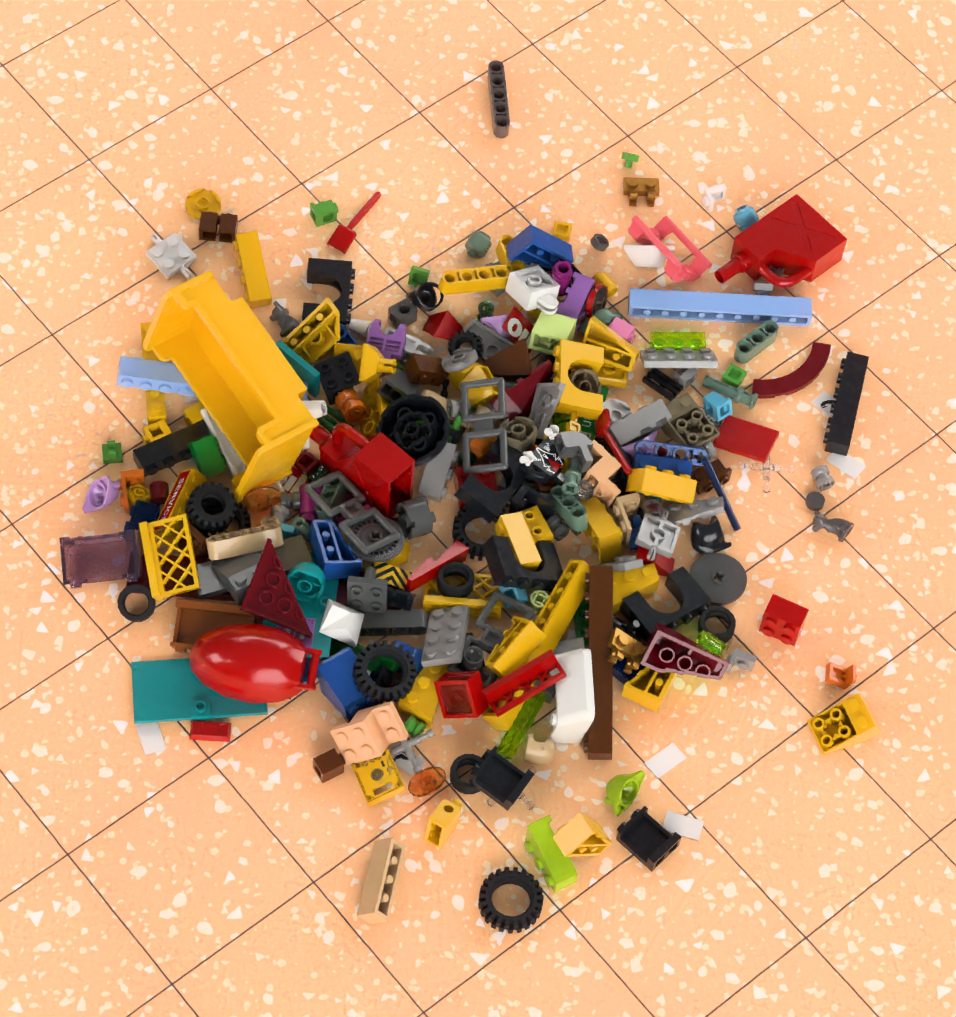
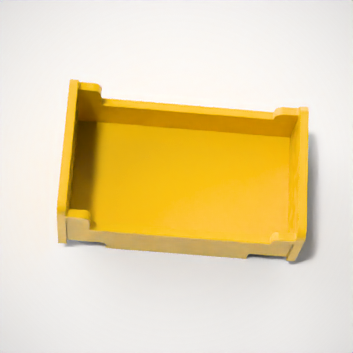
[142,270,319,503]

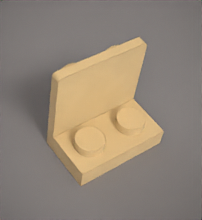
[612,492,640,548]

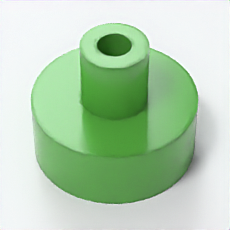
[621,152,640,168]

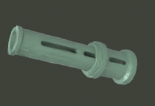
[702,375,759,409]
[562,458,582,495]

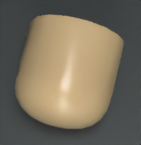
[524,731,556,765]

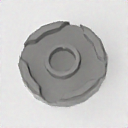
[441,347,478,372]

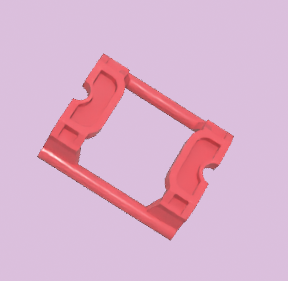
[628,215,712,282]

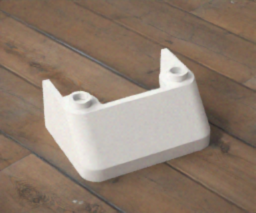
[549,648,595,744]

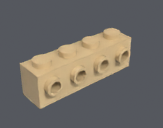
[357,837,406,924]

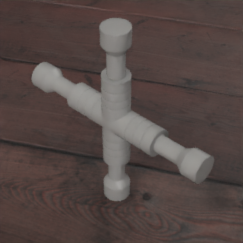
[382,729,435,774]

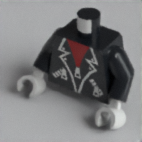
[519,425,565,485]

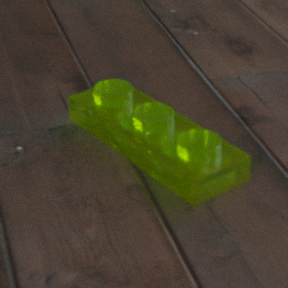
[650,331,706,350]

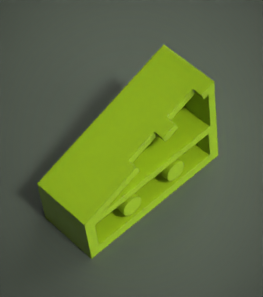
[524,815,578,892]

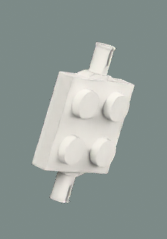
[146,233,197,280]

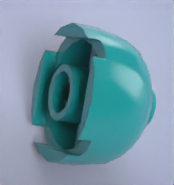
[287,561,326,601]

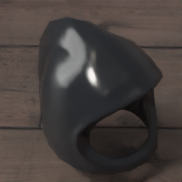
[406,282,444,312]
[690,516,732,554]

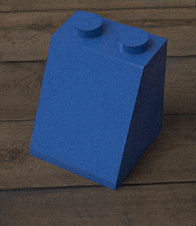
[317,646,378,720]

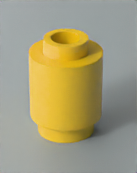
[592,271,618,298]

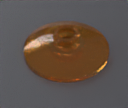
[243,486,281,513]
[408,767,446,797]

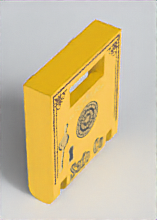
[351,747,407,807]

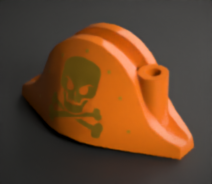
[461,436,497,461]

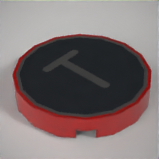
[585,283,608,319]

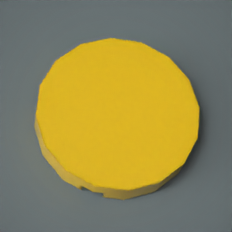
[185,188,221,221]

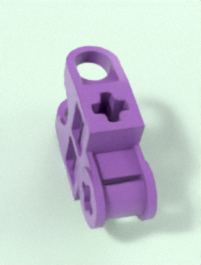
[365,319,406,376]

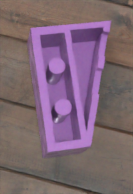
[556,272,595,336]

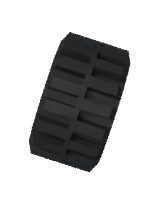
[185,481,237,535]

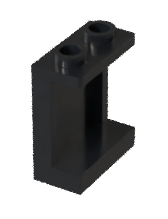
[469,745,535,811]
[616,806,682,872]

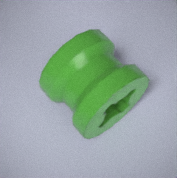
[404,715,427,738]

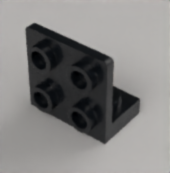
[314,351,361,405]
[509,484,556,521]

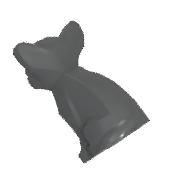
[269,301,299,338]
[812,511,854,542]

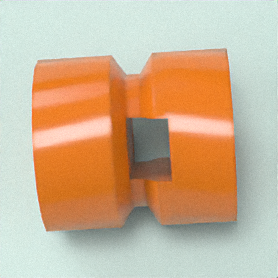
[335,389,368,424]

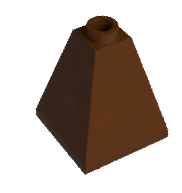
[483,339,532,382]

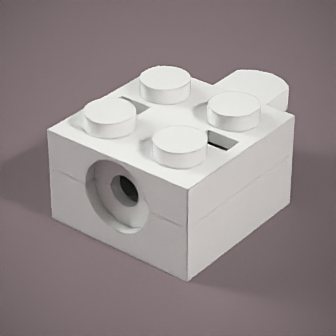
[505,265,560,315]

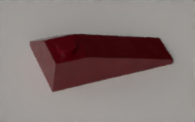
[489,359,554,422]
[640,623,730,680]

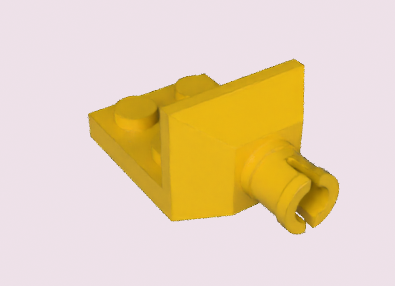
[333,343,397,384]

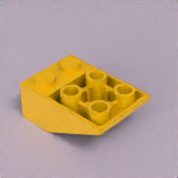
[807,693,882,755]

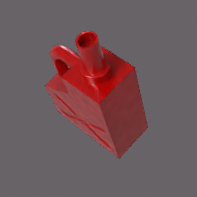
[714,194,847,288]
[309,423,415,519]

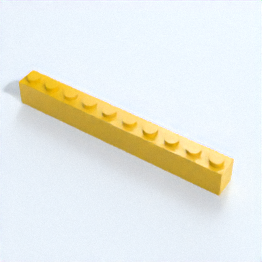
[481,560,589,731]

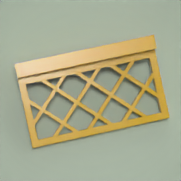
[139,513,200,602]
[423,573,502,620]

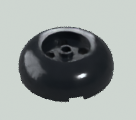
[375,394,450,467]

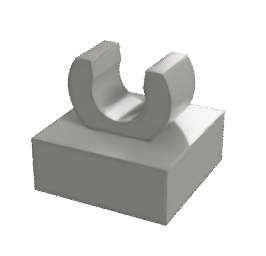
[752,283,773,295]
[674,368,698,391]

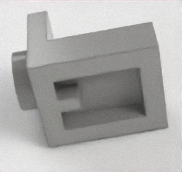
[726,648,757,673]

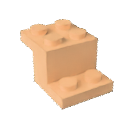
[578,440,622,511]
[330,701,409,765]

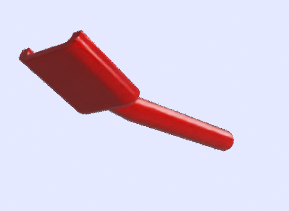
[327,191,381,254]
[594,409,632,475]

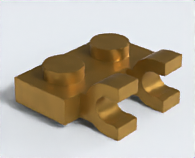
[623,177,660,207]
[607,627,646,674]

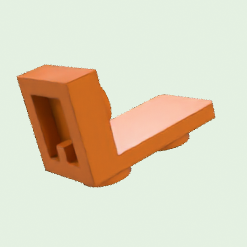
[117,469,145,513]

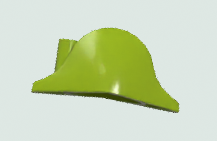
[604,770,646,817]

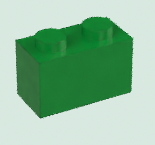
[187,434,227,478]

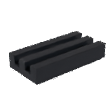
[642,368,683,401]

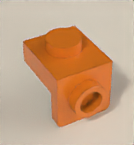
[825,662,857,689]

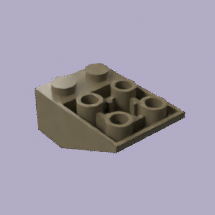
[661,392,720,452]

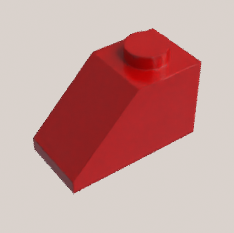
[636,546,675,577]

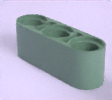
[734,320,779,364]
[315,479,348,523]
[550,485,588,532]

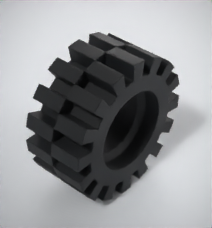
[448,330,483,363]

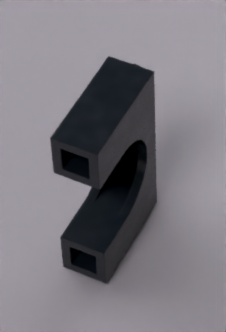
[302,258,356,327]
[454,437,529,524]
[482,535,563,592]
[619,566,711,643]

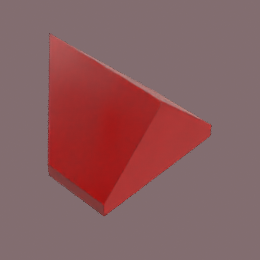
[422,310,463,341]

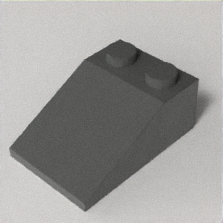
[211,553,259,606]

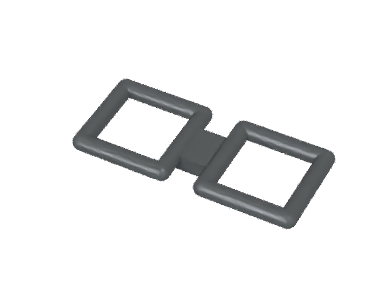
[460,377,508,474]
[304,470,401,555]
[447,590,535,688]

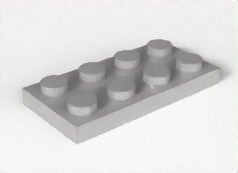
[640,348,718,368]
[421,605,470,668]

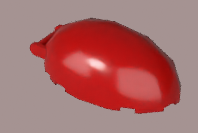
[188,624,322,704]

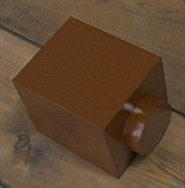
[313,748,346,783]

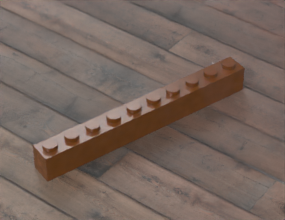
[584,566,613,760]

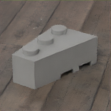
[607,398,672,447]
[418,442,460,503]

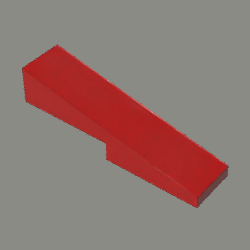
[404,540,469,592]

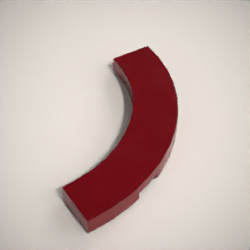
[752,342,831,399]

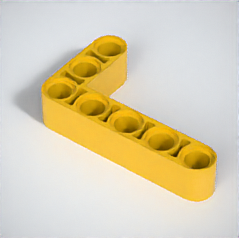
[438,235,526,295]

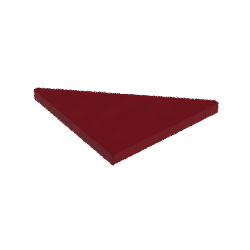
[240,538,313,638]

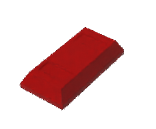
[189,721,232,742]

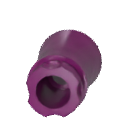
[550,261,572,297]
[299,483,324,525]

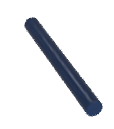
[703,460,741,532]

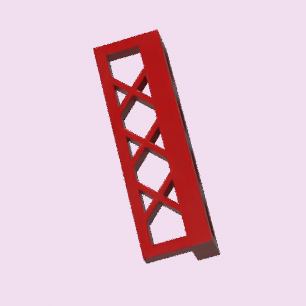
[482,649,567,717]

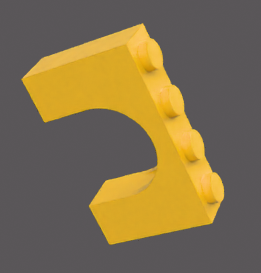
[552,339,604,420]

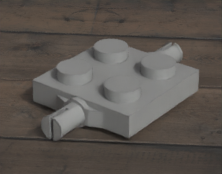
[634,509,681,561]

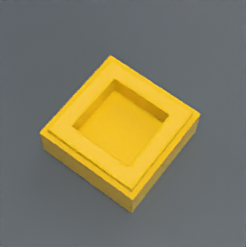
[552,221,572,242]

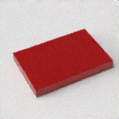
[713,415,779,463]

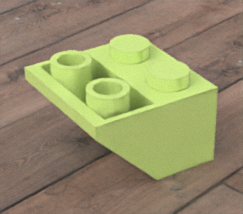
[528,311,577,355]

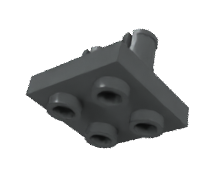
[347,567,388,614]

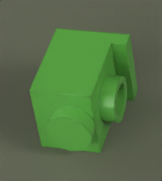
[310,199,339,227]

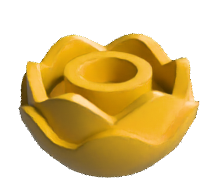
[127,484,151,506]

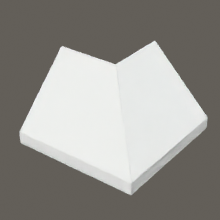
[624,245,675,267]
[319,599,364,647]

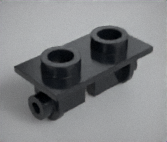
[387,587,416,611]
[370,665,402,688]

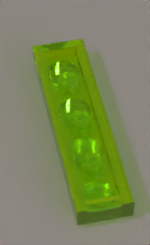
[496,691,547,759]

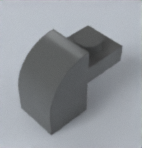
[554,431,594,473]

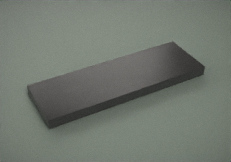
[190,535,313,600]

